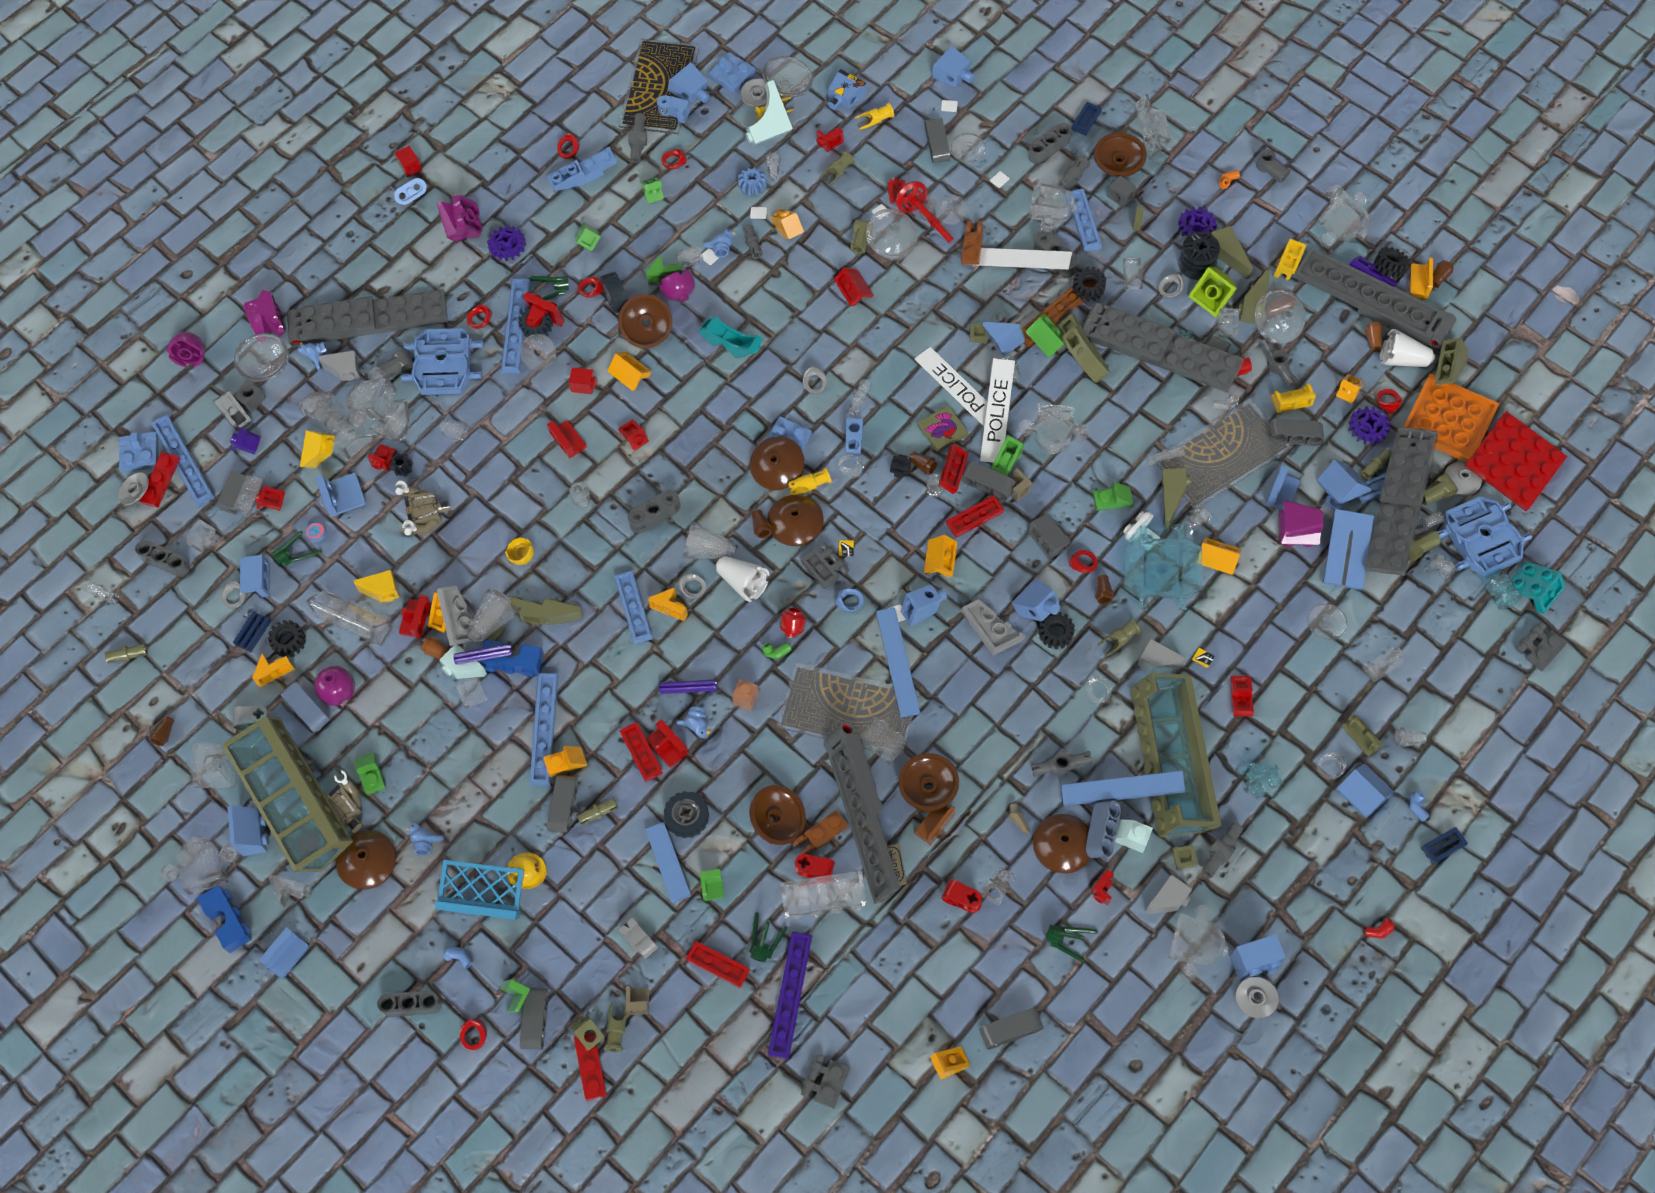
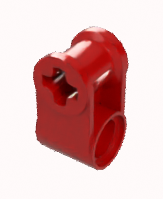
[795,854,835,883]
[941,879,982,913]

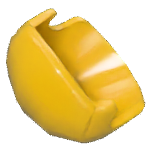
[505,537,534,566]

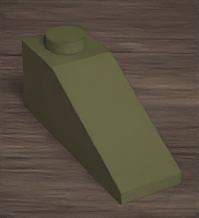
[1211,226,1253,279]
[1237,270,1270,325]
[1434,337,1469,386]
[1162,468,1190,528]

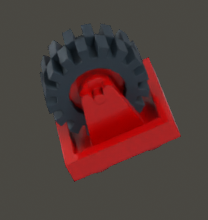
[518,292,565,340]

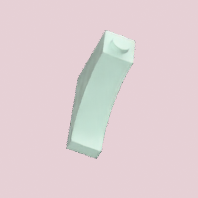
[746,80,793,146]

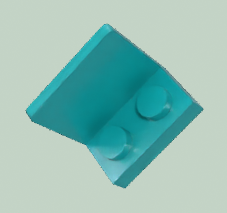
[1506,562,1565,614]

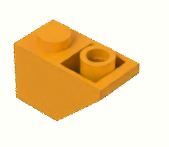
[770,209,804,239]

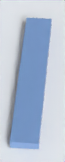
[501,279,531,373]
[151,414,215,507]
[876,608,920,718]
[529,673,559,786]
[1061,771,1185,806]

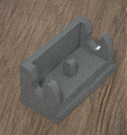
[217,471,252,514]
[1027,514,1070,560]

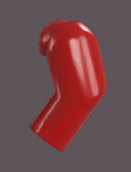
[1364,918,1395,939]

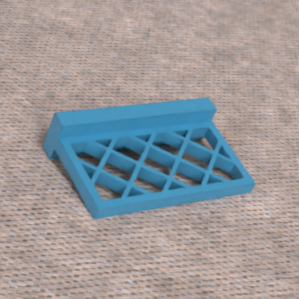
[435,860,525,919]

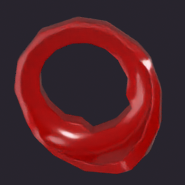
[557,133,580,159]
[661,149,687,170]
[578,277,604,298]
[467,305,492,329]
[1377,389,1402,414]
[1069,550,1098,573]
[460,1018,487,1050]

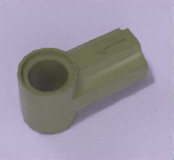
[850,219,874,255]
[1422,474,1459,506]
[1409,529,1441,562]

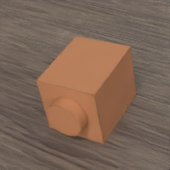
[732,679,759,711]

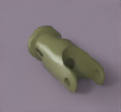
[819,151,855,187]
[1097,619,1141,657]
[604,1002,627,1053]

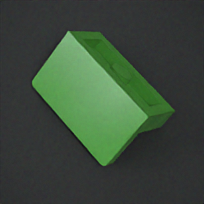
[1025,314,1065,357]
[500,979,530,1013]

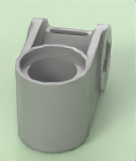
[233,705,273,730]

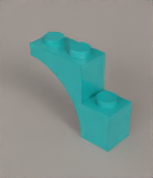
[697,316,763,358]

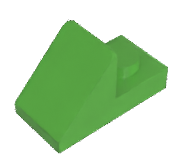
[640,177,664,203]
[646,256,682,285]
[991,435,1024,477]
[1093,482,1134,511]
[355,752,386,795]

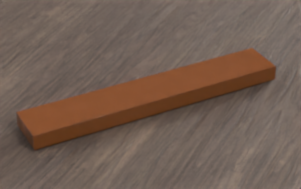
[1021,281,1096,348]

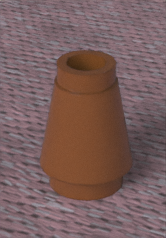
[1365,322,1383,351]
[421,637,449,659]

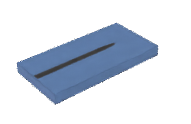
[1323,509,1374,590]

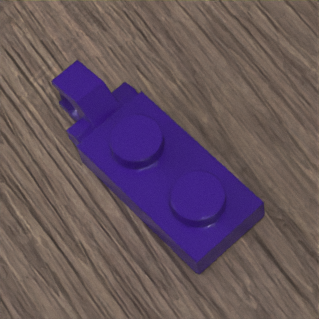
[1349,256,1398,287]

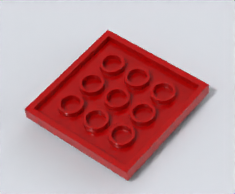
[1464,411,1568,511]

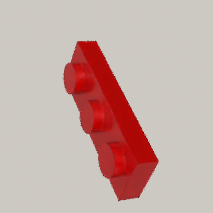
[938,443,969,494]
[139,452,180,508]
[946,495,1004,538]
[619,722,663,783]
[686,941,751,989]
[574,1033,607,1101]

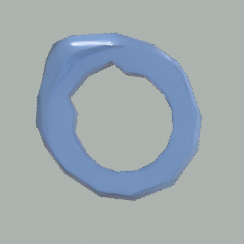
[835,588,864,612]

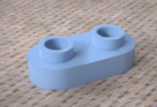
[393,178,426,205]

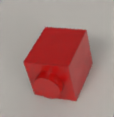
[394,146,422,177]
[568,367,598,394]

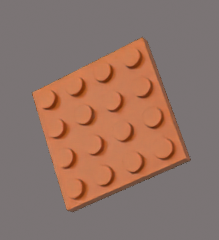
[1403,373,1500,462]

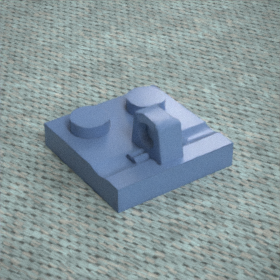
[708,52,756,94]
[766,417,812,450]
[119,432,158,472]

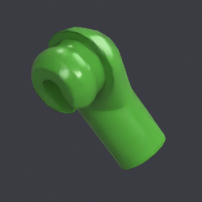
[762,642,792,659]

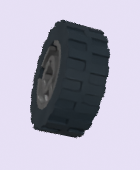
[600,272,628,314]
[664,791,709,838]

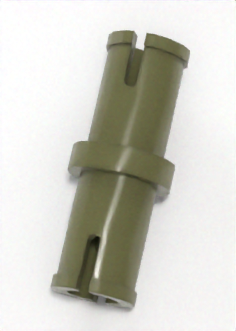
[1360,448,1392,480]
[105,643,148,664]
[577,797,619,826]

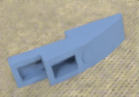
[547,147,618,191]

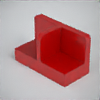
[399,595,431,638]
[646,719,688,768]

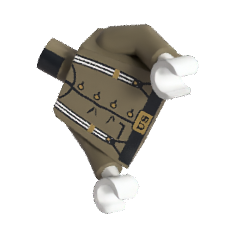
[395,481,450,535]
[297,770,362,833]

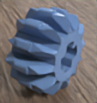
[738,167,767,197]

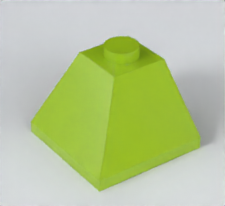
[1188,266,1237,318]

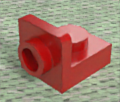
[816,127,844,152]
[886,178,907,204]
[618,419,649,451]
[367,444,397,471]
[254,485,285,511]
[1091,869,1114,905]

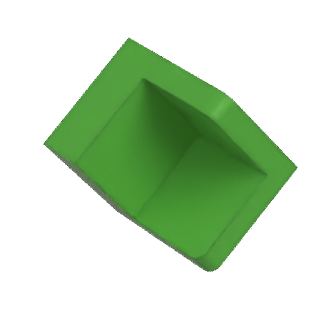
[575,222,601,251]
[700,869,724,901]

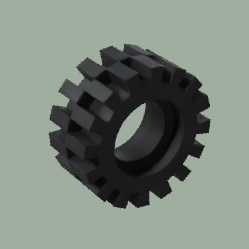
[1373,247,1410,278]
[1073,267,1106,302]
[1039,612,1075,649]
[268,620,306,657]

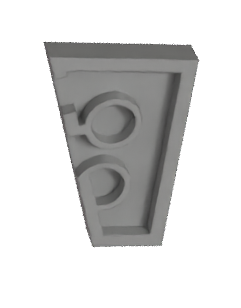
[436,586,484,646]
[961,599,1026,656]

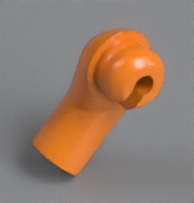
[1218,170,1240,189]

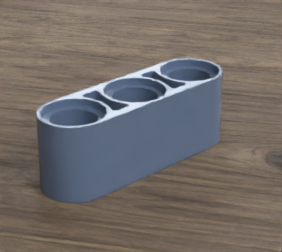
[280,681,330,733]
[1086,801,1121,858]

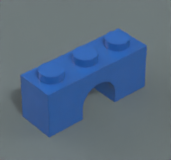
[479,640,544,677]
[197,885,252,953]

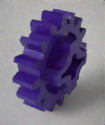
[1178,206,1217,237]
[487,225,526,262]
[1348,406,1390,445]

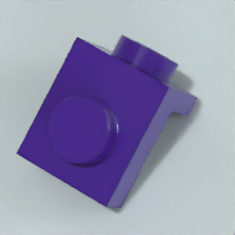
[230,428,261,454]

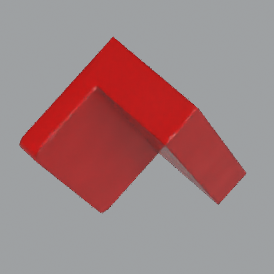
[834,267,874,306]
[547,420,587,459]

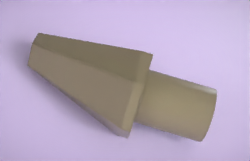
[1008,803,1030,834]

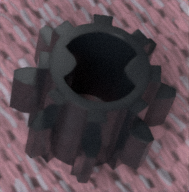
[389,453,414,477]
[890,454,912,478]

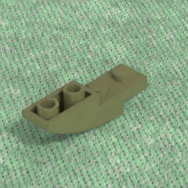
[1058,314,1110,383]
[503,596,584,625]

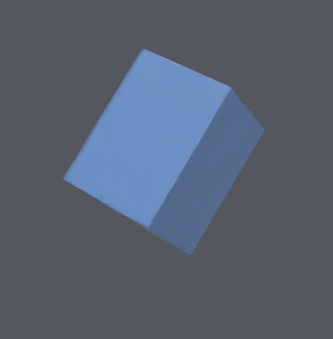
[983,322,1025,357]
[1317,459,1371,505]
[1336,764,1394,818]

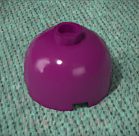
[658,270,695,302]
[167,332,205,367]
[314,666,355,706]

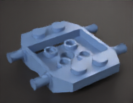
[401,328,484,395]
[1437,496,1532,577]

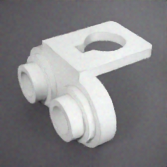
[1123,511,1160,551]

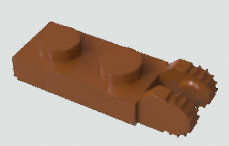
[961,220,983,265]
[792,810,849,854]

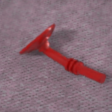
[896,181,954,243]

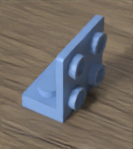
[315,473,366,517]

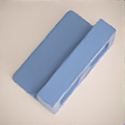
[1266,466,1300,510]
[240,555,270,597]
[258,927,309,979]

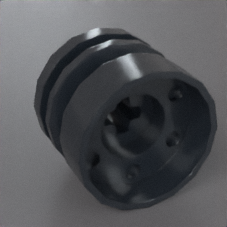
[1178,232,1220,280]

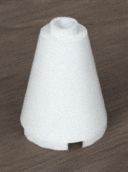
[1380,329,1435,367]
[716,556,770,602]

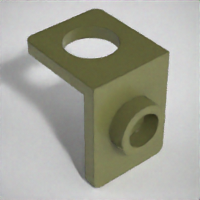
[570,1014,604,1050]

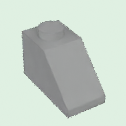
[318,351,360,381]
[1138,639,1186,673]
[1146,875,1192,914]

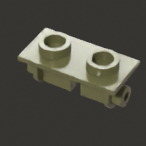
[1341,715,1383,757]

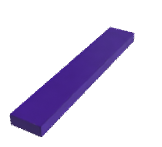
[768,932,813,1059]

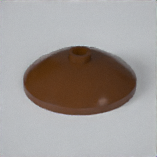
[1094,132,1147,177]
[618,294,672,349]
[750,436,805,491]
[767,495,824,546]
[899,753,959,812]
[749,785,806,845]
[1033,814,1091,874]
[335,830,397,890]

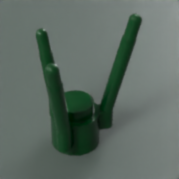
[528,276,569,300]
[271,531,323,566]
[749,912,788,963]
[1046,924,1098,962]

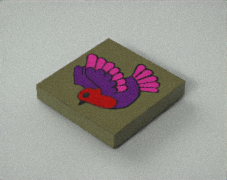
[917,405,968,453]

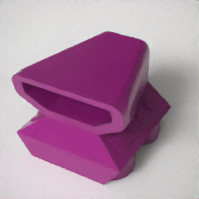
[437,195,482,242]
[244,290,286,343]
[1278,501,1323,547]

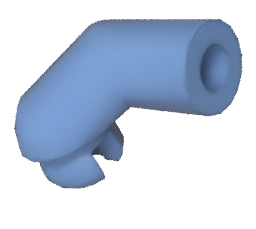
[1410,791,1430,822]
[443,946,473,969]

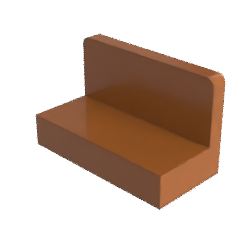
[915,806,955,846]

